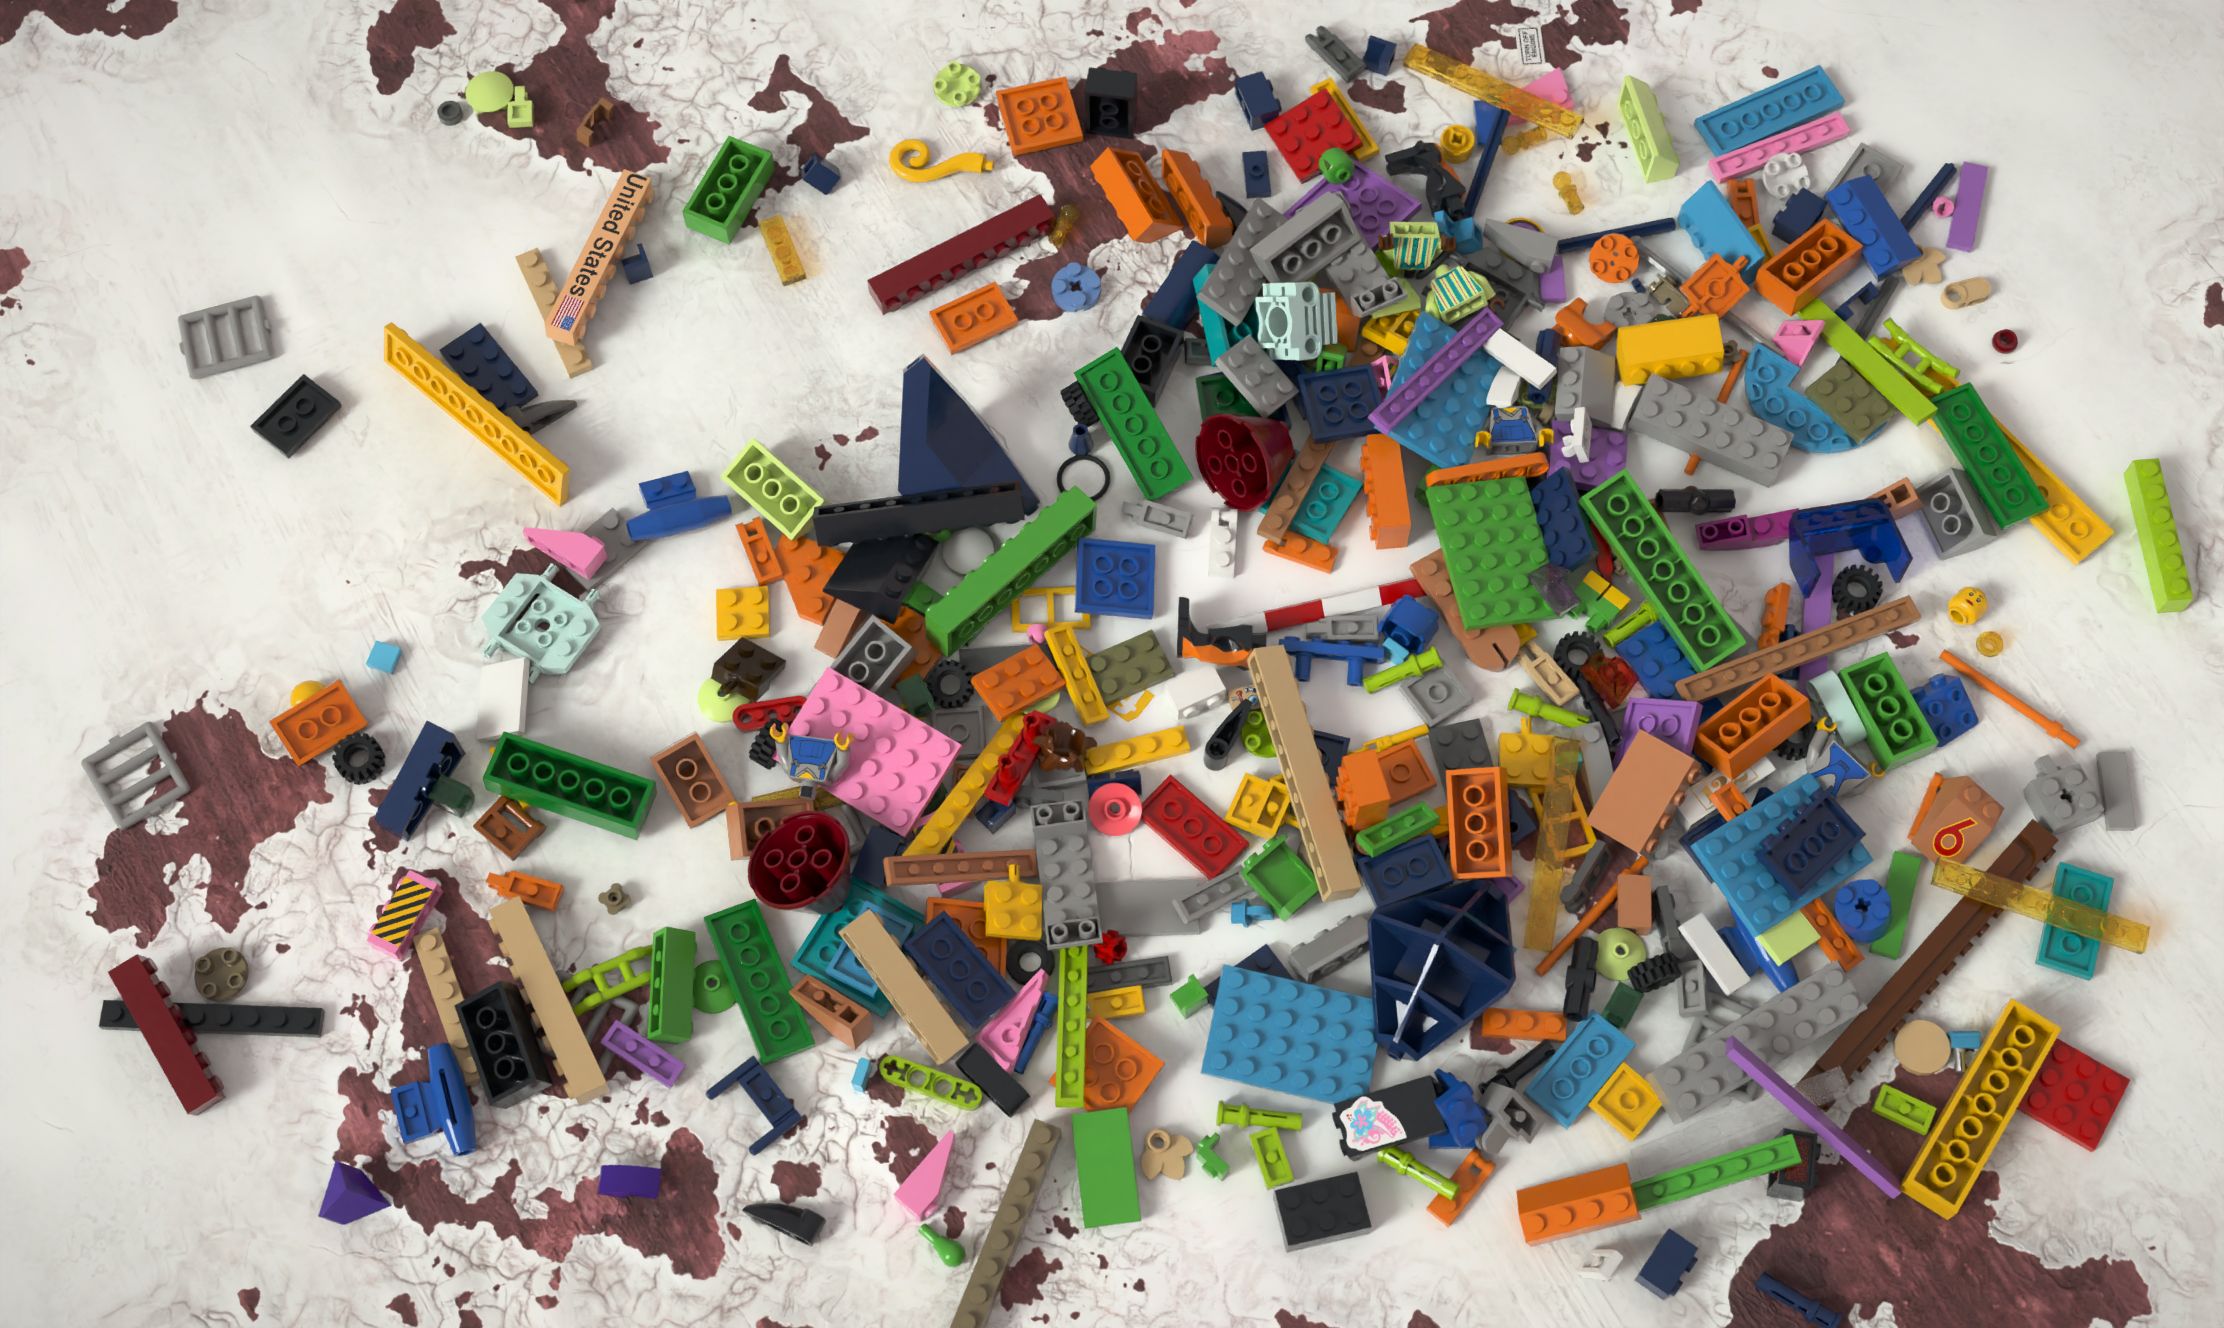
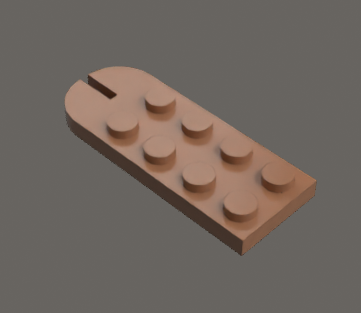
[1409,548,1520,673]

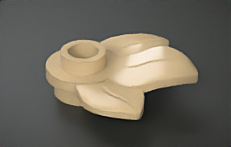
[1902,244,1946,286]
[1141,1128,1194,1180]

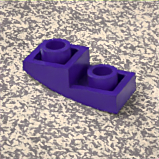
[597,1165,661,1199]

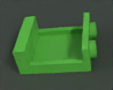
[1241,834,1320,922]

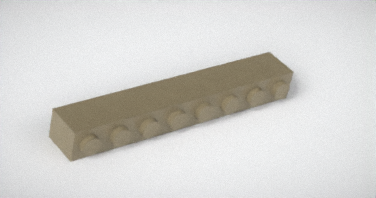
[950,1119,1062,1328]

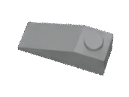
[1483,219,1559,274]
[1569,721,1614,808]

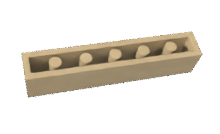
[838,909,969,1066]

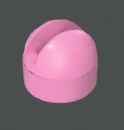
[1932,196,1954,218]
[1027,624,1048,645]

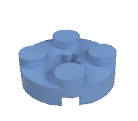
[1051,262,1101,312]

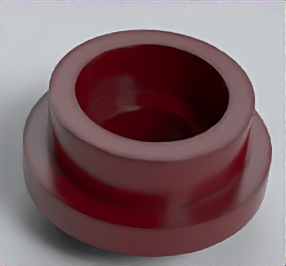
[1992,329,2018,354]

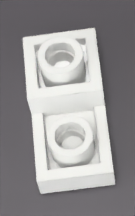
[1486,366,1525,408]
[1606,381,1643,432]

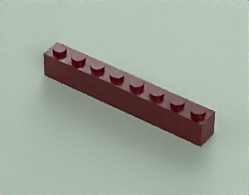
[867,194,1056,315]

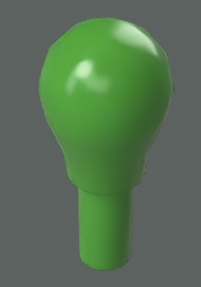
[918,1223,966,1267]

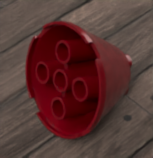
[1195,413,1296,512]
[748,811,851,915]

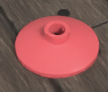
[1088,783,1142,836]

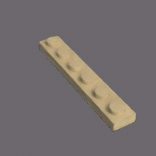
[515,248,594,379]
[412,927,481,1086]

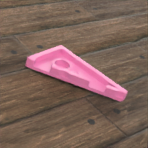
[974,968,1050,1074]

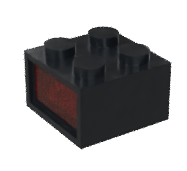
[1766,1128,1821,1202]

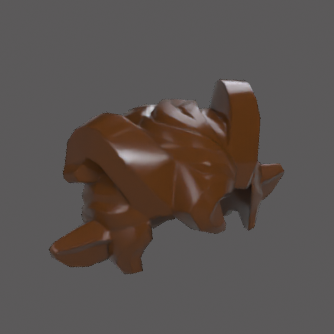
[1032,721,1098,773]

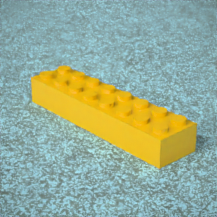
[1900,998,2062,1220]

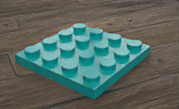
[790,875,925,1019]

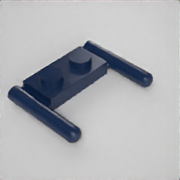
[706,1055,803,1156]

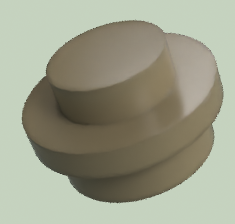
[1536,402,1556,426]

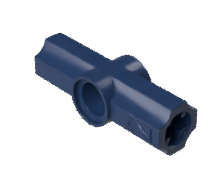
[1527,328,1561,404]

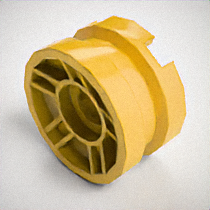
[1439,125,1475,164]

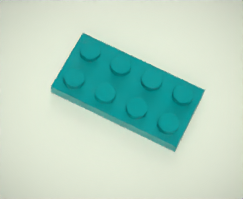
[2035,862,2114,981]

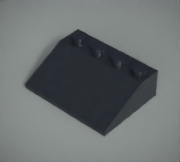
[822,533,939,625]

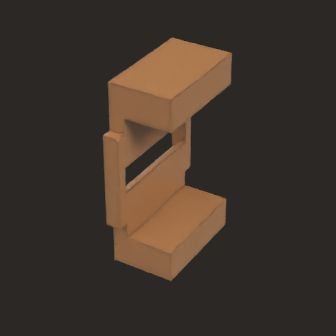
[577,97,614,147]

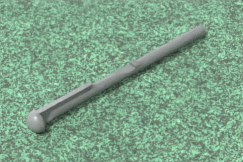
[1630,236,1786,358]

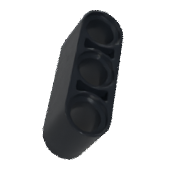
[954,1043,1031,1118]

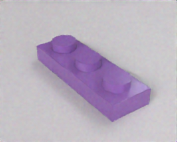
[600,1020,686,1089]

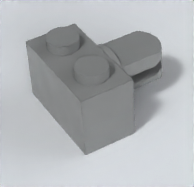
[1475,1082,1545,1154]

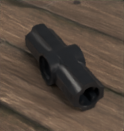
[1655,486,1736,516]
[1563,936,1599,1022]

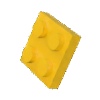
[716,586,770,641]
[1587,1062,1662,1142]

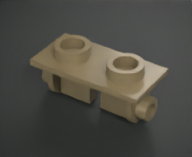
[1648,273,1691,319]

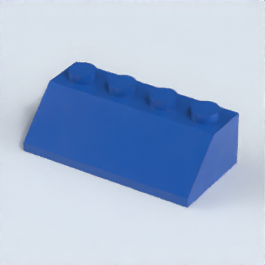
[1825,174,1922,282]

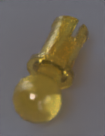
[1501,125,1547,155]
[1552,171,1585,215]
[1048,204,1079,248]

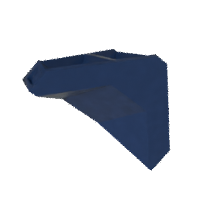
[898,353,1040,516]
[1367,879,1516,1062]

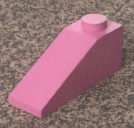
[523,527,608,580]
[893,1130,956,1222]

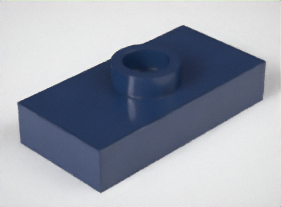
[1242,151,1271,199]

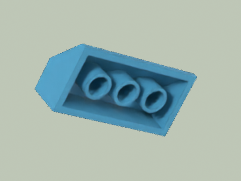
[1678,180,1766,285]

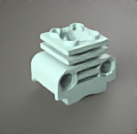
[1255,282,1338,360]

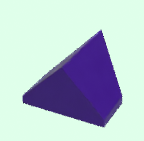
[318,1161,392,1225]

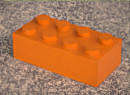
[1753,218,1863,317]
[1359,434,1411,550]
[1693,672,1811,780]
[1333,749,1391,843]
[1446,767,1513,880]

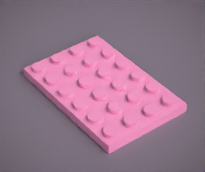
[771,667,963,839]

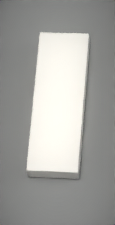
[1483,328,1557,390]
[1678,912,1751,996]

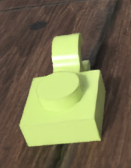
[507,86,534,128]

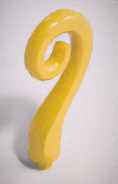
[889,139,995,183]

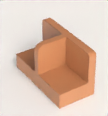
[1615,874,1652,936]

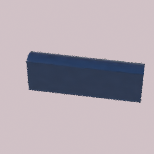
[1142,240,1220,331]

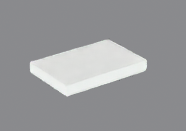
[476,657,530,743]

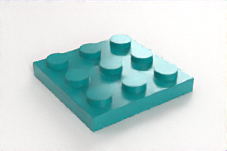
[1259,450,1363,545]

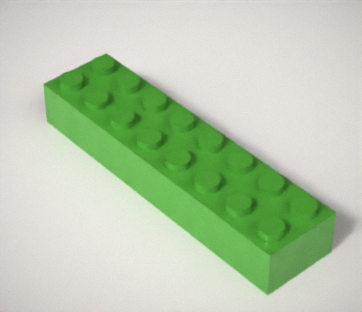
[1578,468,1747,674]
[925,485,1097,658]

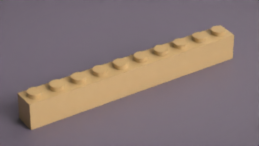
[1247,644,1362,903]

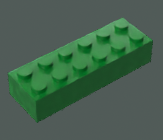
[483,731,657,840]

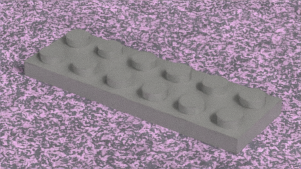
[1196,197,1289,327]

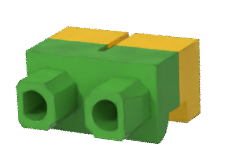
[1566,570,1631,635]

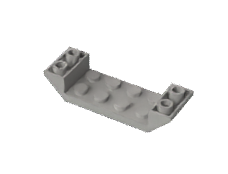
[1296,191,1408,318]
[1030,799,1103,950]

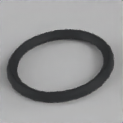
[1416,243,1457,280]
[1056,455,1111,501]

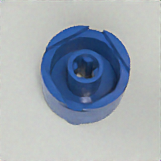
[1377,595,1439,657]
[1835,879,1892,943]

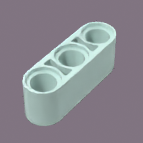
[1806,670,1867,748]

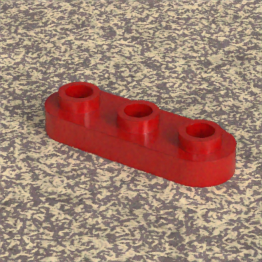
[732,696,807,732]

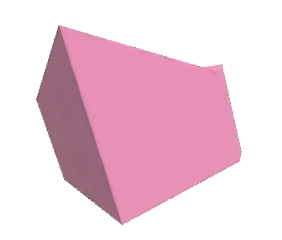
[1772,320,1826,369]

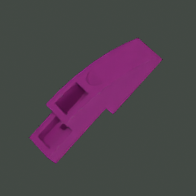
[1695,508,1804,551]

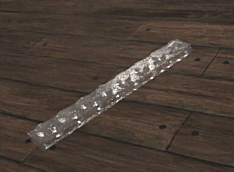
[1630,1066,1852,1177]

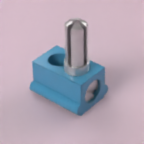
[1946,1031,1980,1073]

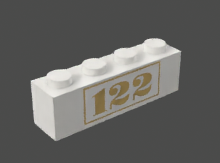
[1672,756,1776,834]

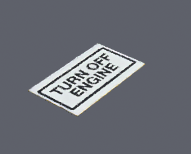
[1515,27,1546,66]

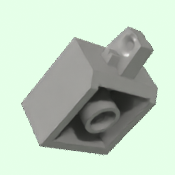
[2023,754,2105,836]

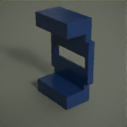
[1834,281,1880,322]

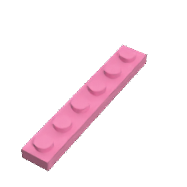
[1708,112,1851,184]

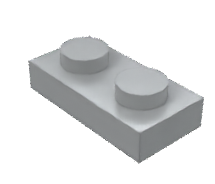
[1676,959,1709,1018]

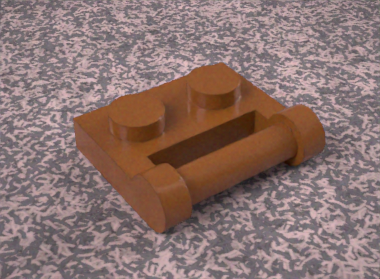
[473,796,546,862]

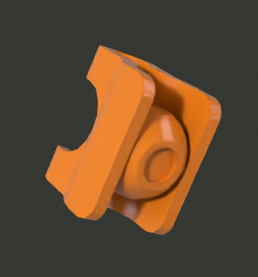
[1551,298,1617,351]

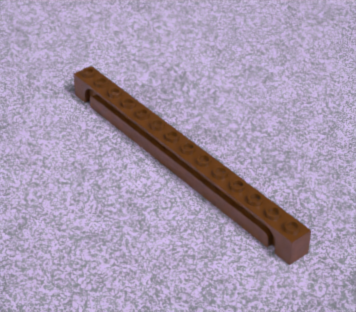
[1794,819,2058,1113]

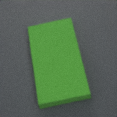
[1071,1107,1141,1229]

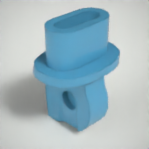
[1231,899,1274,928]

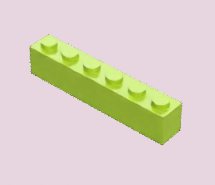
[2123,458,2194,613]

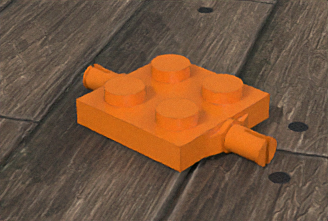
[1679,253,1750,320]

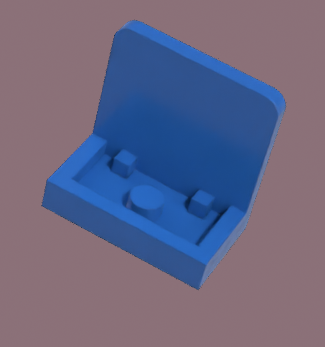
[1910,673,1979,747]
[1434,1068,1488,1148]

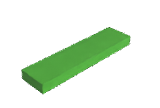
[1869,851,1921,960]

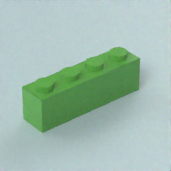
[647,926,697,1045]

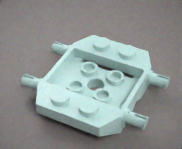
[481,563,601,685]

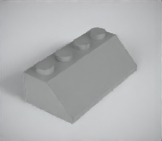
[1250,191,1361,283]

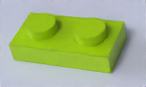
[1871,1084,1937,1135]
[1249,1126,1294,1190]

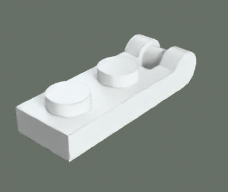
[1208,508,1238,578]

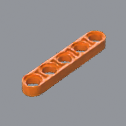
[1425,452,1549,487]

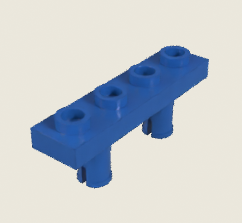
[1278,636,1384,687]

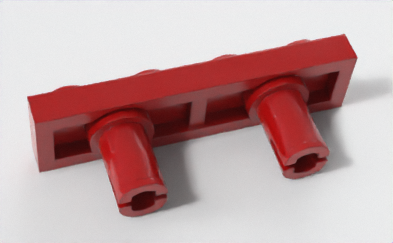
[984,710,1058,807]

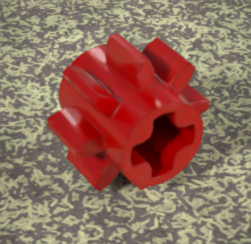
[1093,929,1127,965]

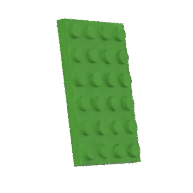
[1425,476,1566,631]

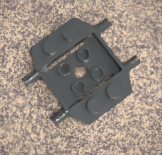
[1421,247,1547,346]

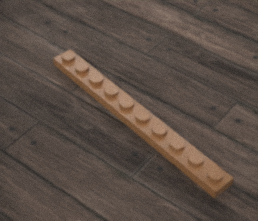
[1257,337,1386,544]
[1675,595,1922,703]

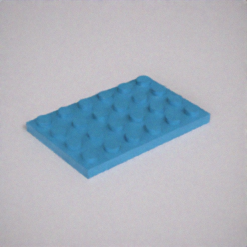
[1374,311,1506,469]
[1690,772,1874,938]
[1200,964,1378,1105]

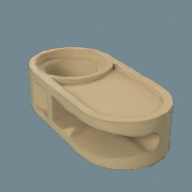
[1940,277,1991,310]

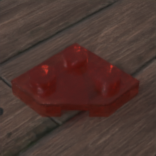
[1580,652,1639,710]

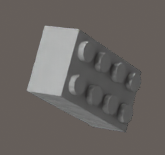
[805,615,919,699]

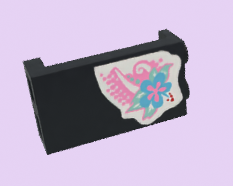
[1332,1075,1450,1162]

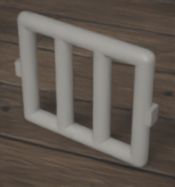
[178,295,273,379]
[81,722,191,830]
[530,970,639,1076]
[1681,990,1760,1104]

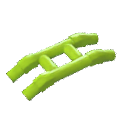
[1867,317,1960,395]
[562,944,653,1016]

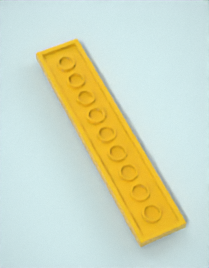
[384,322,570,507]
[1903,366,2115,566]

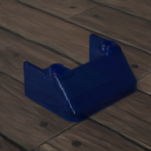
[1788,498,1913,599]

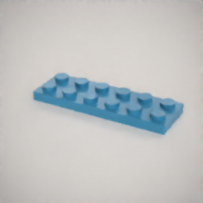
[1694,65,1845,157]

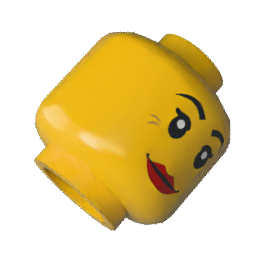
[1948,587,1988,625]

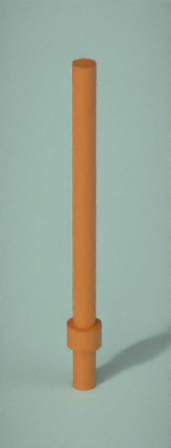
[1684,349,1749,476]
[1939,649,2081,749]
[1534,856,1649,977]

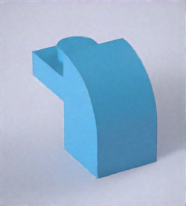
[1434,210,1483,255]

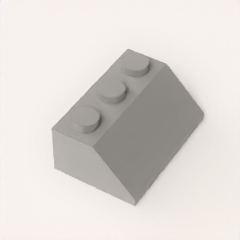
[1555,346,1616,427]
[1916,468,1998,560]
[1288,914,1369,985]

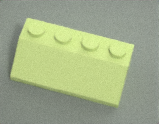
[1617,75,1680,184]
[720,438,833,541]

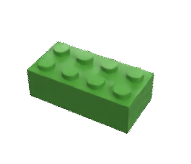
[682,136,775,245]
[1837,651,1939,772]

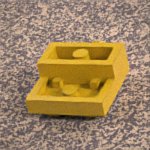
[1361,309,1421,356]
[1498,717,1554,789]
[1224,772,1300,840]
[983,864,1042,941]

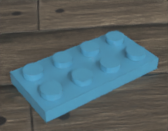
[1523,1009,1636,1129]

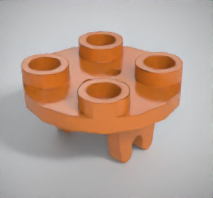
[1589,233,1640,283]

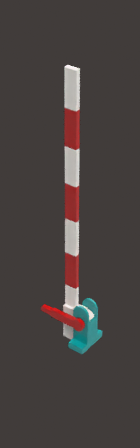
[1206,512,1614,634]

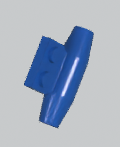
[626,471,732,541]
[1716,900,1800,993]
[390,1043,477,1157]

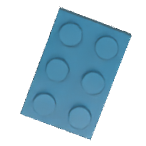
[826,900,915,998]

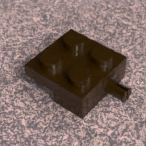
[711,637,786,703]

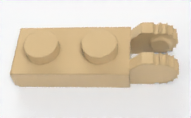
[1515,640,1580,708]

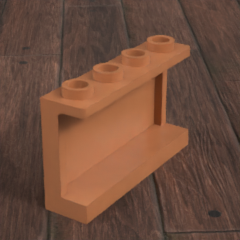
[1586,729,1702,858]

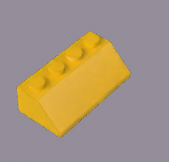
[1616,313,1724,386]

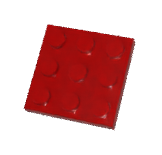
[1264,87,1364,184]
[2016,1038,2130,1152]

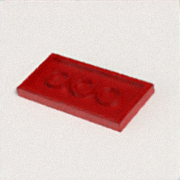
[1140,774,1250,880]

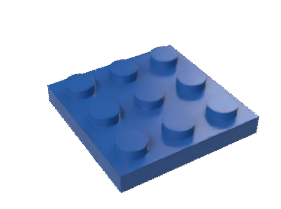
[1074,538,1155,620]

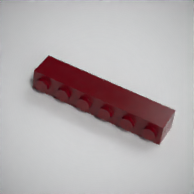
[108,954,226,1116]

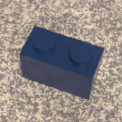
[1234,71,1282,131]
[1771,187,1828,245]
[851,825,907,888]
[1635,1228,1698,1300]

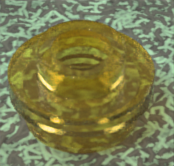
[1976,631,2003,657]

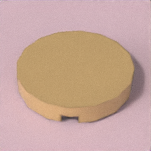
[1893,1020,1951,1076]

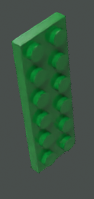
[1074,347,1194,502]
[1928,382,2050,531]
[704,899,815,1066]

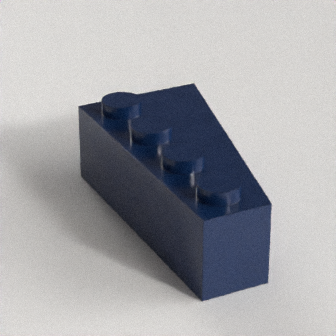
[375,720,466,842]

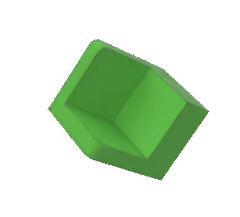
[1170,974,1209,1019]

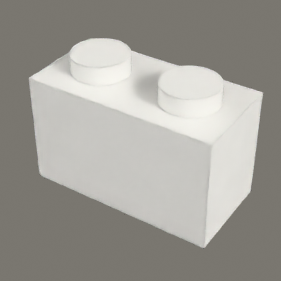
[1164,663,1226,720]

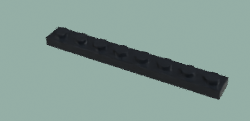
[99,1000,325,1038]

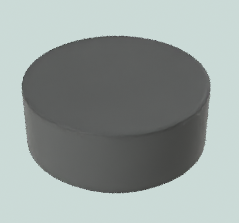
[437,101,463,126]

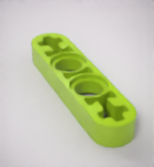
[879,1055,983,1111]

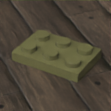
[1804,360,1897,444]
[1085,629,1175,707]

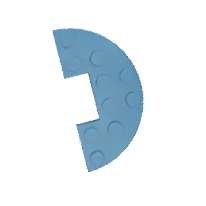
[1744,342,1888,454]

